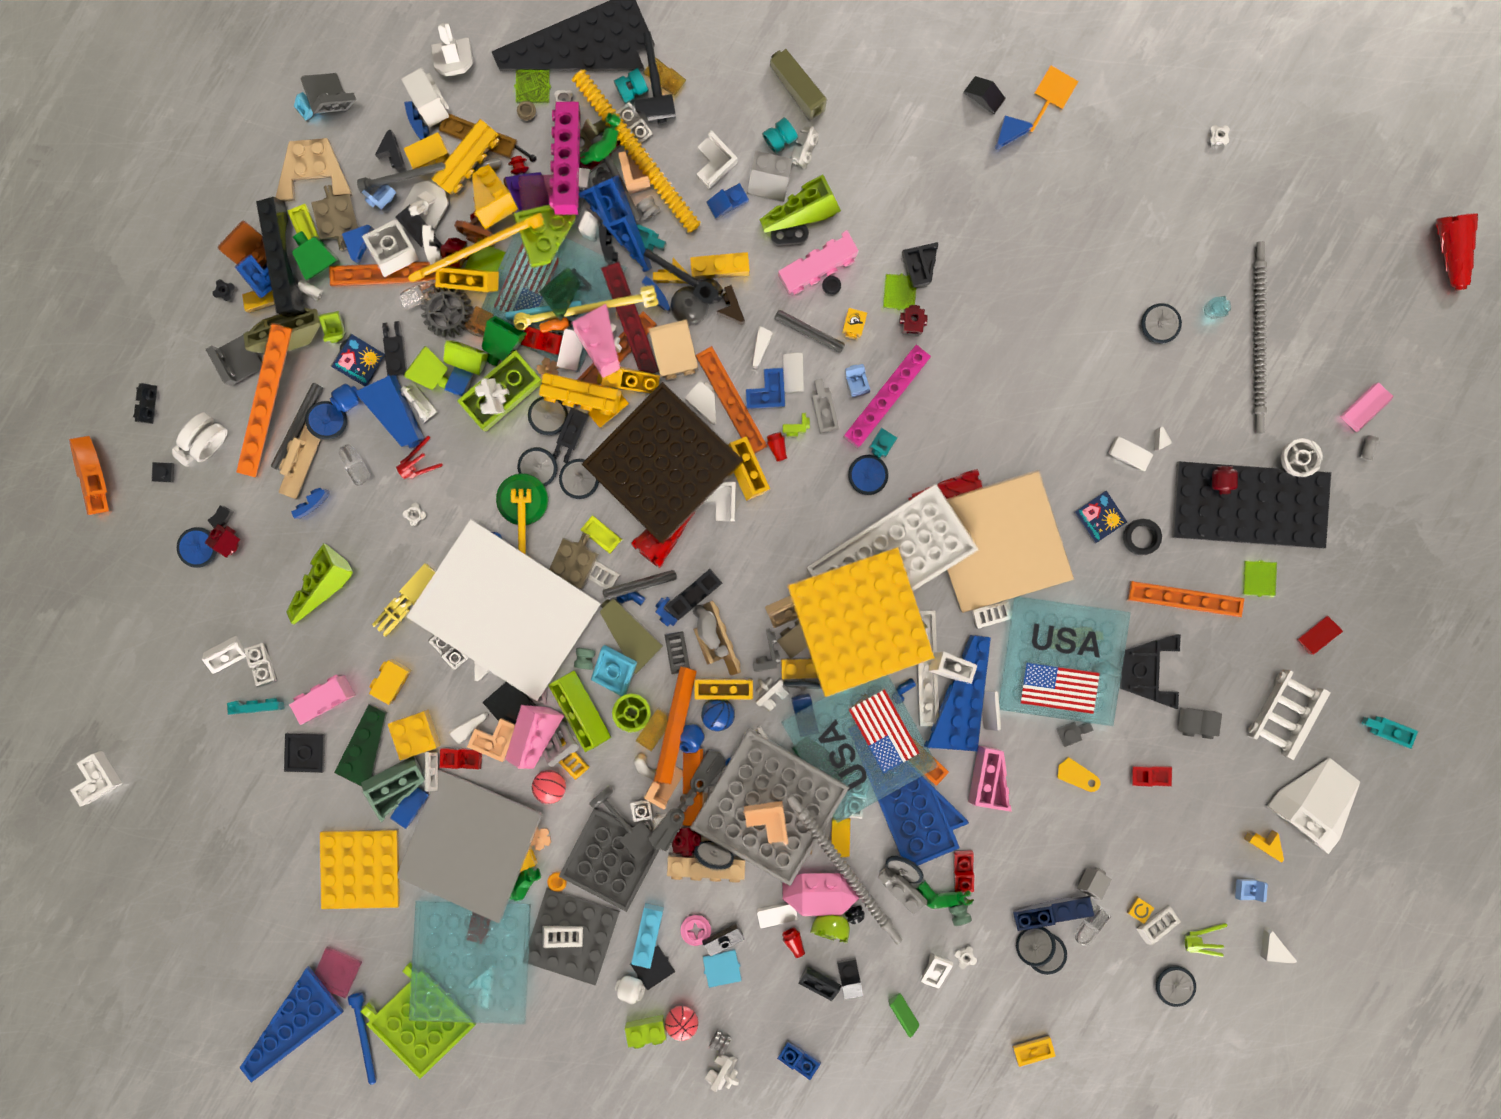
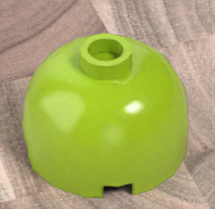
[612,693,651,733]
[810,915,850,943]

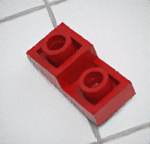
[954,851,975,893]

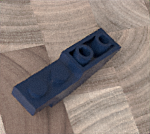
[1013,896,1095,931]

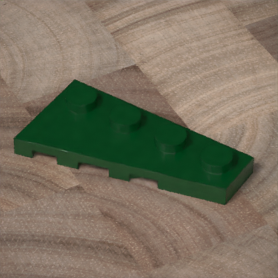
[334,704,387,787]

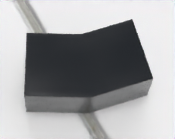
[207,505,234,528]

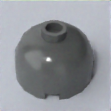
[670,286,709,326]

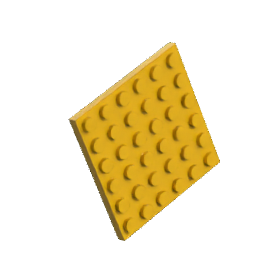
[787,547,934,697]

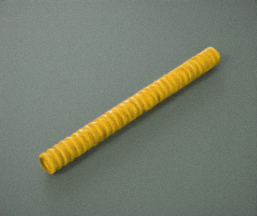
[572,69,701,233]

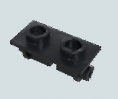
[133,383,157,424]

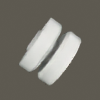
[176,412,227,462]

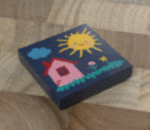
[331,333,385,387]
[1074,490,1127,543]

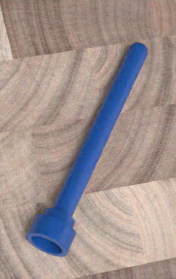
[347,992,376,1085]

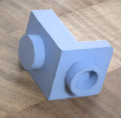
[361,184,396,210]
[845,364,870,397]
[1235,879,1268,902]

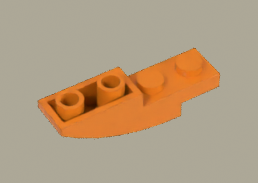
[69,436,109,515]

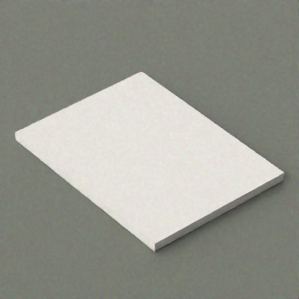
[407,519,601,701]

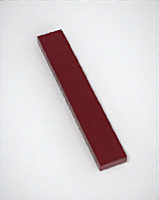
[601,261,659,374]

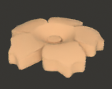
[536,357,559,379]
[531,828,551,851]

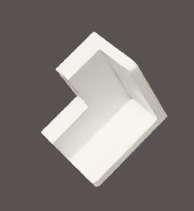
[697,130,738,189]
[706,482,736,521]
[70,751,122,807]

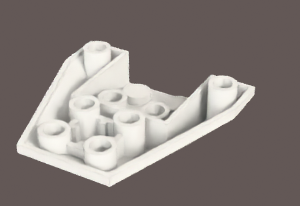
[1267,758,1360,854]

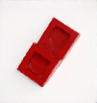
[521,326,563,355]
[439,748,482,770]
[1132,766,1172,787]

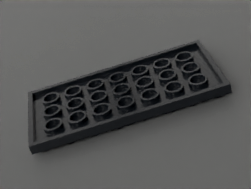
[1172,461,1331,549]

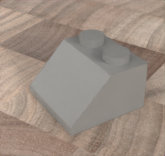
[747,151,793,202]

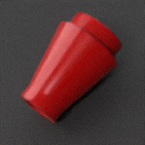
[766,432,787,461]
[782,927,805,958]

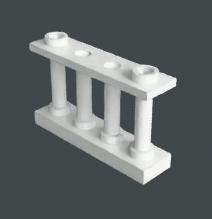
[1248,669,1331,760]

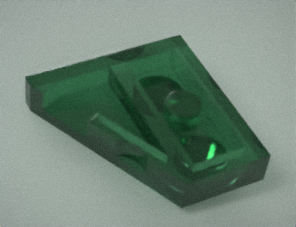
[539,267,581,320]

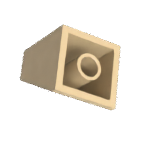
[649,320,699,381]

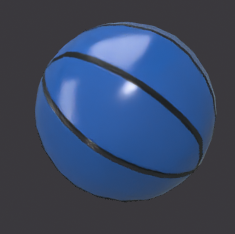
[701,699,735,732]

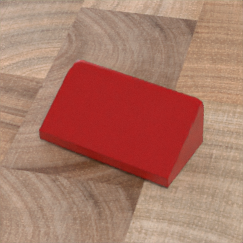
[1297,616,1343,655]

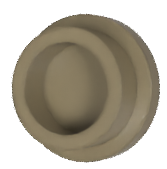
[517,101,536,121]

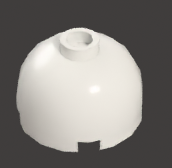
[1281,438,1323,477]

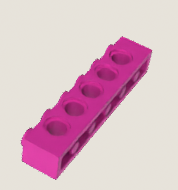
[549,102,581,215]
[843,344,931,448]

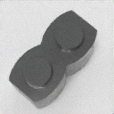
[1178,707,1222,739]

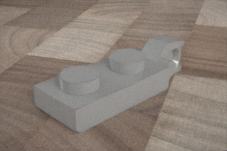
[812,379,839,434]
[878,867,927,914]

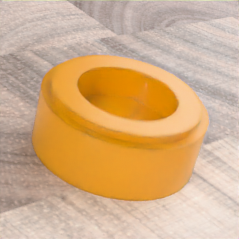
[547,872,567,892]

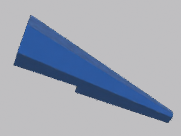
[579,175,652,272]

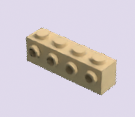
[667,853,745,883]

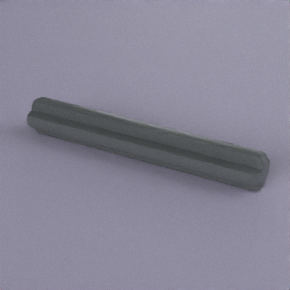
[775,310,845,353]
[603,570,677,600]

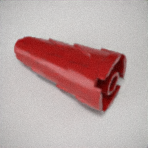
[1436,213,1478,290]
[909,469,983,501]
[630,512,695,568]

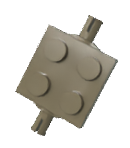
[311,185,358,251]
[549,532,599,589]

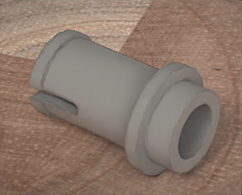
[1360,435,1380,460]

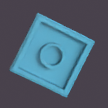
[591,645,637,696]

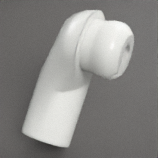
[634,754,656,780]

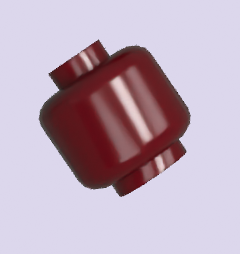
[1212,466,1238,494]

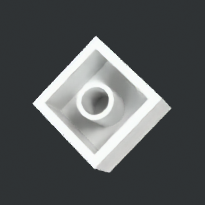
[402,68,450,128]
[362,219,419,277]

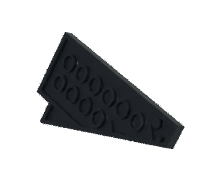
[491,0,655,71]

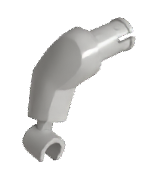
[693,605,729,658]

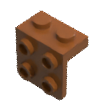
[218,221,267,268]

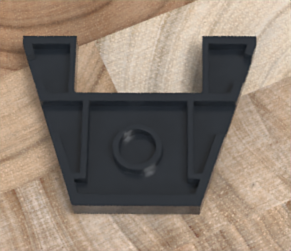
[1120,634,1181,709]

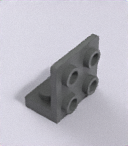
[301,73,356,114]
[205,335,262,386]
[753,628,780,672]

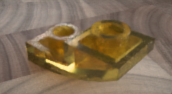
[643,57,686,96]

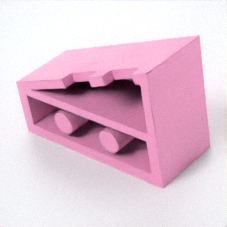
[572,304,620,378]
[289,675,355,725]
[505,705,565,769]
[968,745,1012,812]

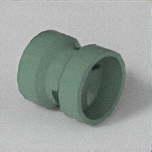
[574,648,595,670]
[948,904,972,926]

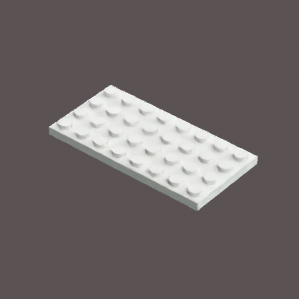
[807,484,979,591]

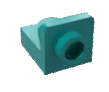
[869,428,897,458]

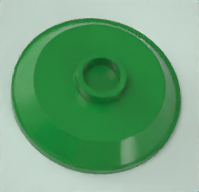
[496,473,548,525]

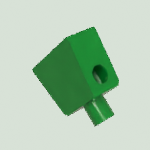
[292,231,339,280]
[481,316,527,366]

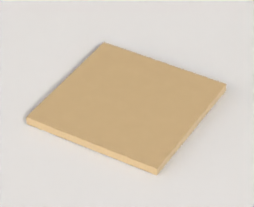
[946,470,1074,613]

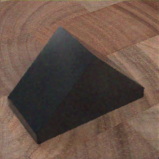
[963,76,1006,114]

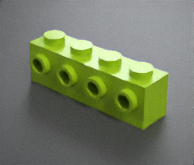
[548,670,611,752]

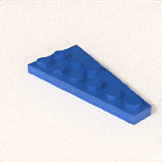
[924,635,991,751]
[239,966,344,1083]

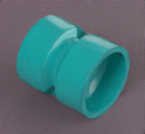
[614,68,649,103]
[762,117,798,154]

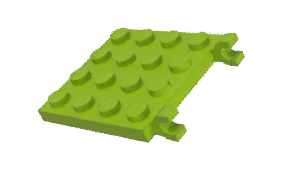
[360,962,476,1079]

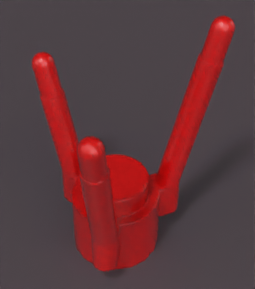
[396,436,443,479]

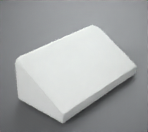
[557,329,583,371]
[783,353,804,393]
[202,636,246,674]
[982,690,1001,730]
[424,752,438,791]
[757,903,798,928]

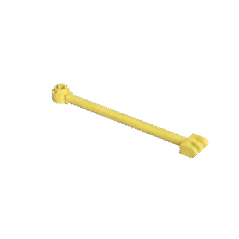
[513,285,659,330]

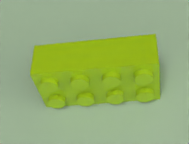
[457,350,542,432]

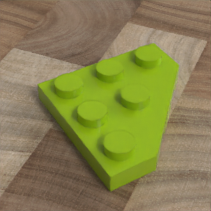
[514,205,576,268]

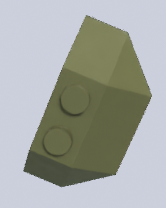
[243,308,320,354]

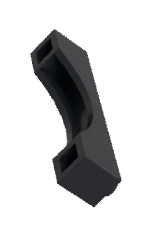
[256,197,305,317]

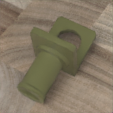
[567,119,610,152]

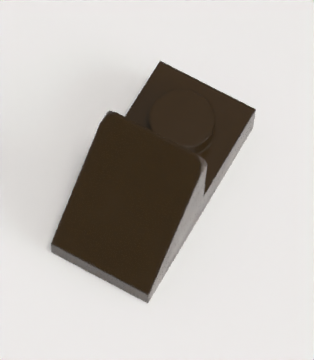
[717,285,745,325]

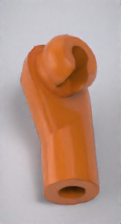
[539,317,569,333]

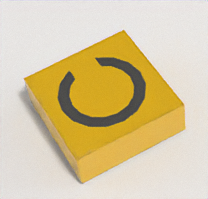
[1127,897,1154,924]

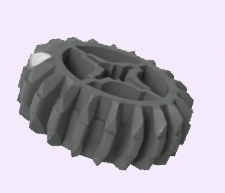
[421,287,474,338]

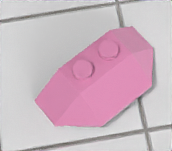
[782,873,859,916]

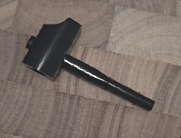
[634,31,676,124]
[643,249,724,304]

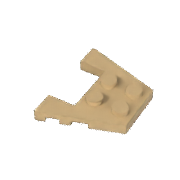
[276,138,352,201]

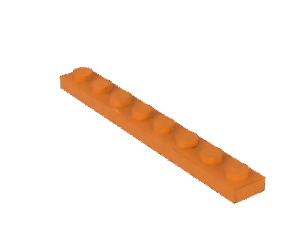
[236,323,293,477]

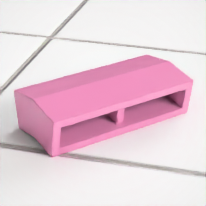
[1340,382,1393,432]

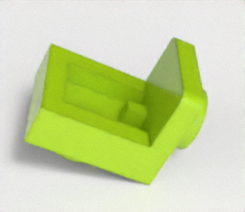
[319,311,345,343]
[782,413,810,437]

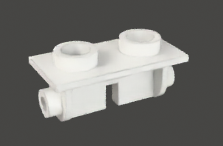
[790,126,819,169]
[400,382,437,424]

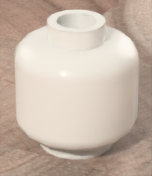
[615,975,645,1004]

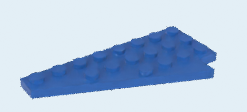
[848,724,969,866]

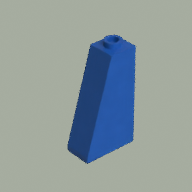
[356,375,425,449]

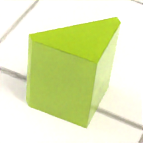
[443,340,489,376]

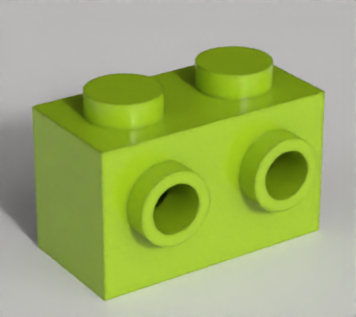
[625,1015,667,1049]

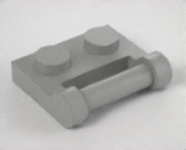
[543,718,579,767]

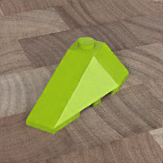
[759,174,841,232]
[286,543,353,624]

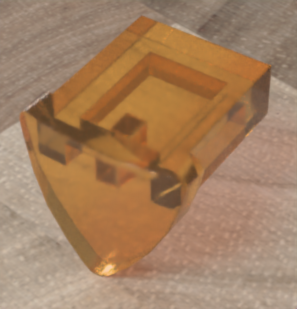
[464,306,494,337]

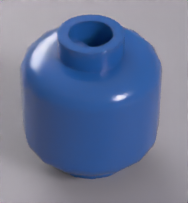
[330,384,359,412]
[680,724,705,753]

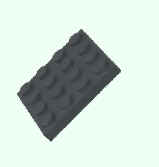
[559,808,659,912]
[523,888,620,986]

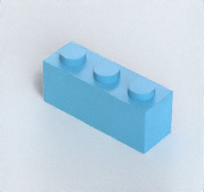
[631,903,664,969]

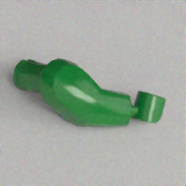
[580,113,621,165]
[509,868,541,902]
[916,880,974,909]

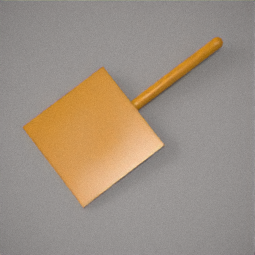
[1030,65,1079,132]

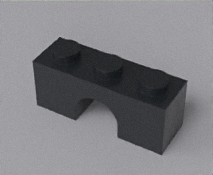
[666,569,722,620]

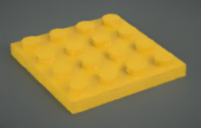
[320,829,400,909]

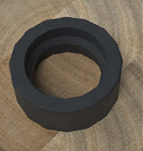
[1123,519,1162,555]

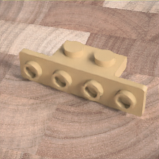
[279,424,321,499]
[693,601,741,675]

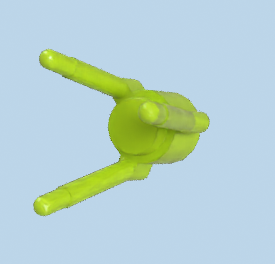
[1185,923,1228,957]

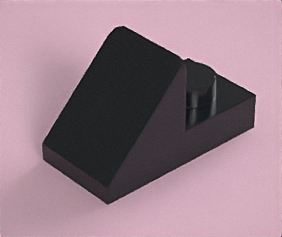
[375,130,407,173]
[837,958,863,1000]

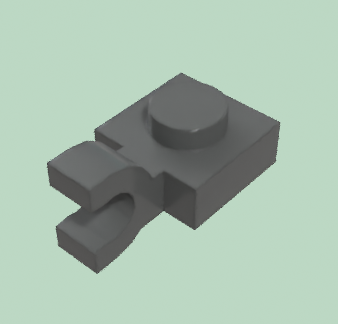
[1057,722,1094,747]

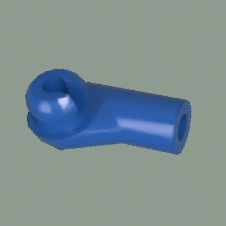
[616,591,646,606]
[892,678,916,704]

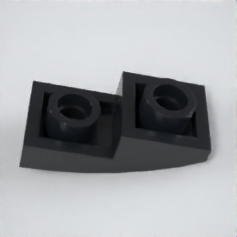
[599,226,618,265]

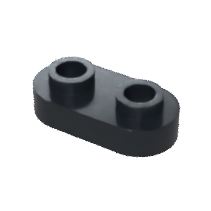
[770,224,809,246]

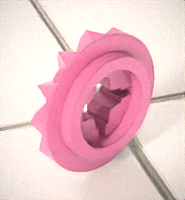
[680,914,711,946]

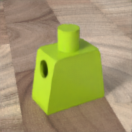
[403,346,449,390]

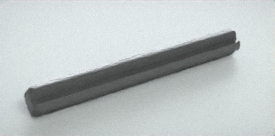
[271,383,322,471]

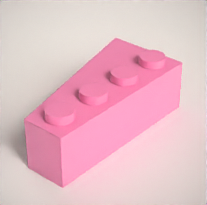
[778,231,858,295]

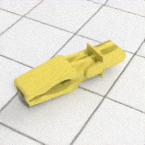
[372,563,435,637]

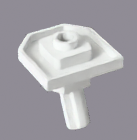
[431,23,473,76]
[401,180,449,229]

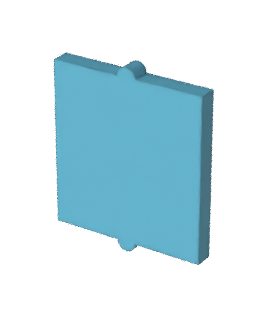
[703,949,742,988]

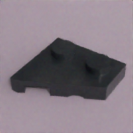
[902,242,939,288]

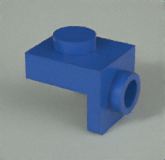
[655,597,678,626]

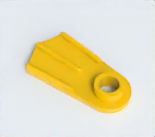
[1057,757,1101,792]

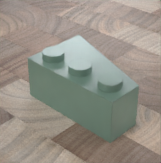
[361,756,425,822]

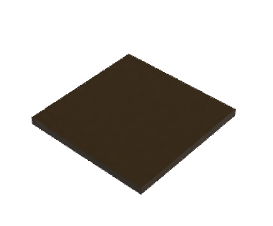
[582,382,744,545]

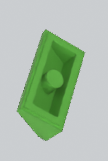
[888,993,919,1038]

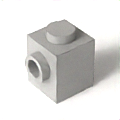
[1077,867,1112,900]

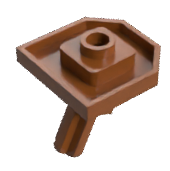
[454,216,496,248]

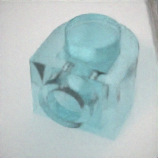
[1204,296,1231,319]

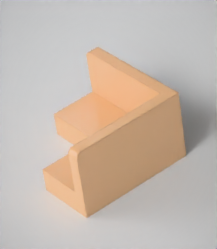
[618,151,651,194]
[467,718,516,762]
[644,766,683,810]
[744,801,788,845]

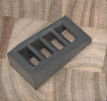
[665,631,690,674]

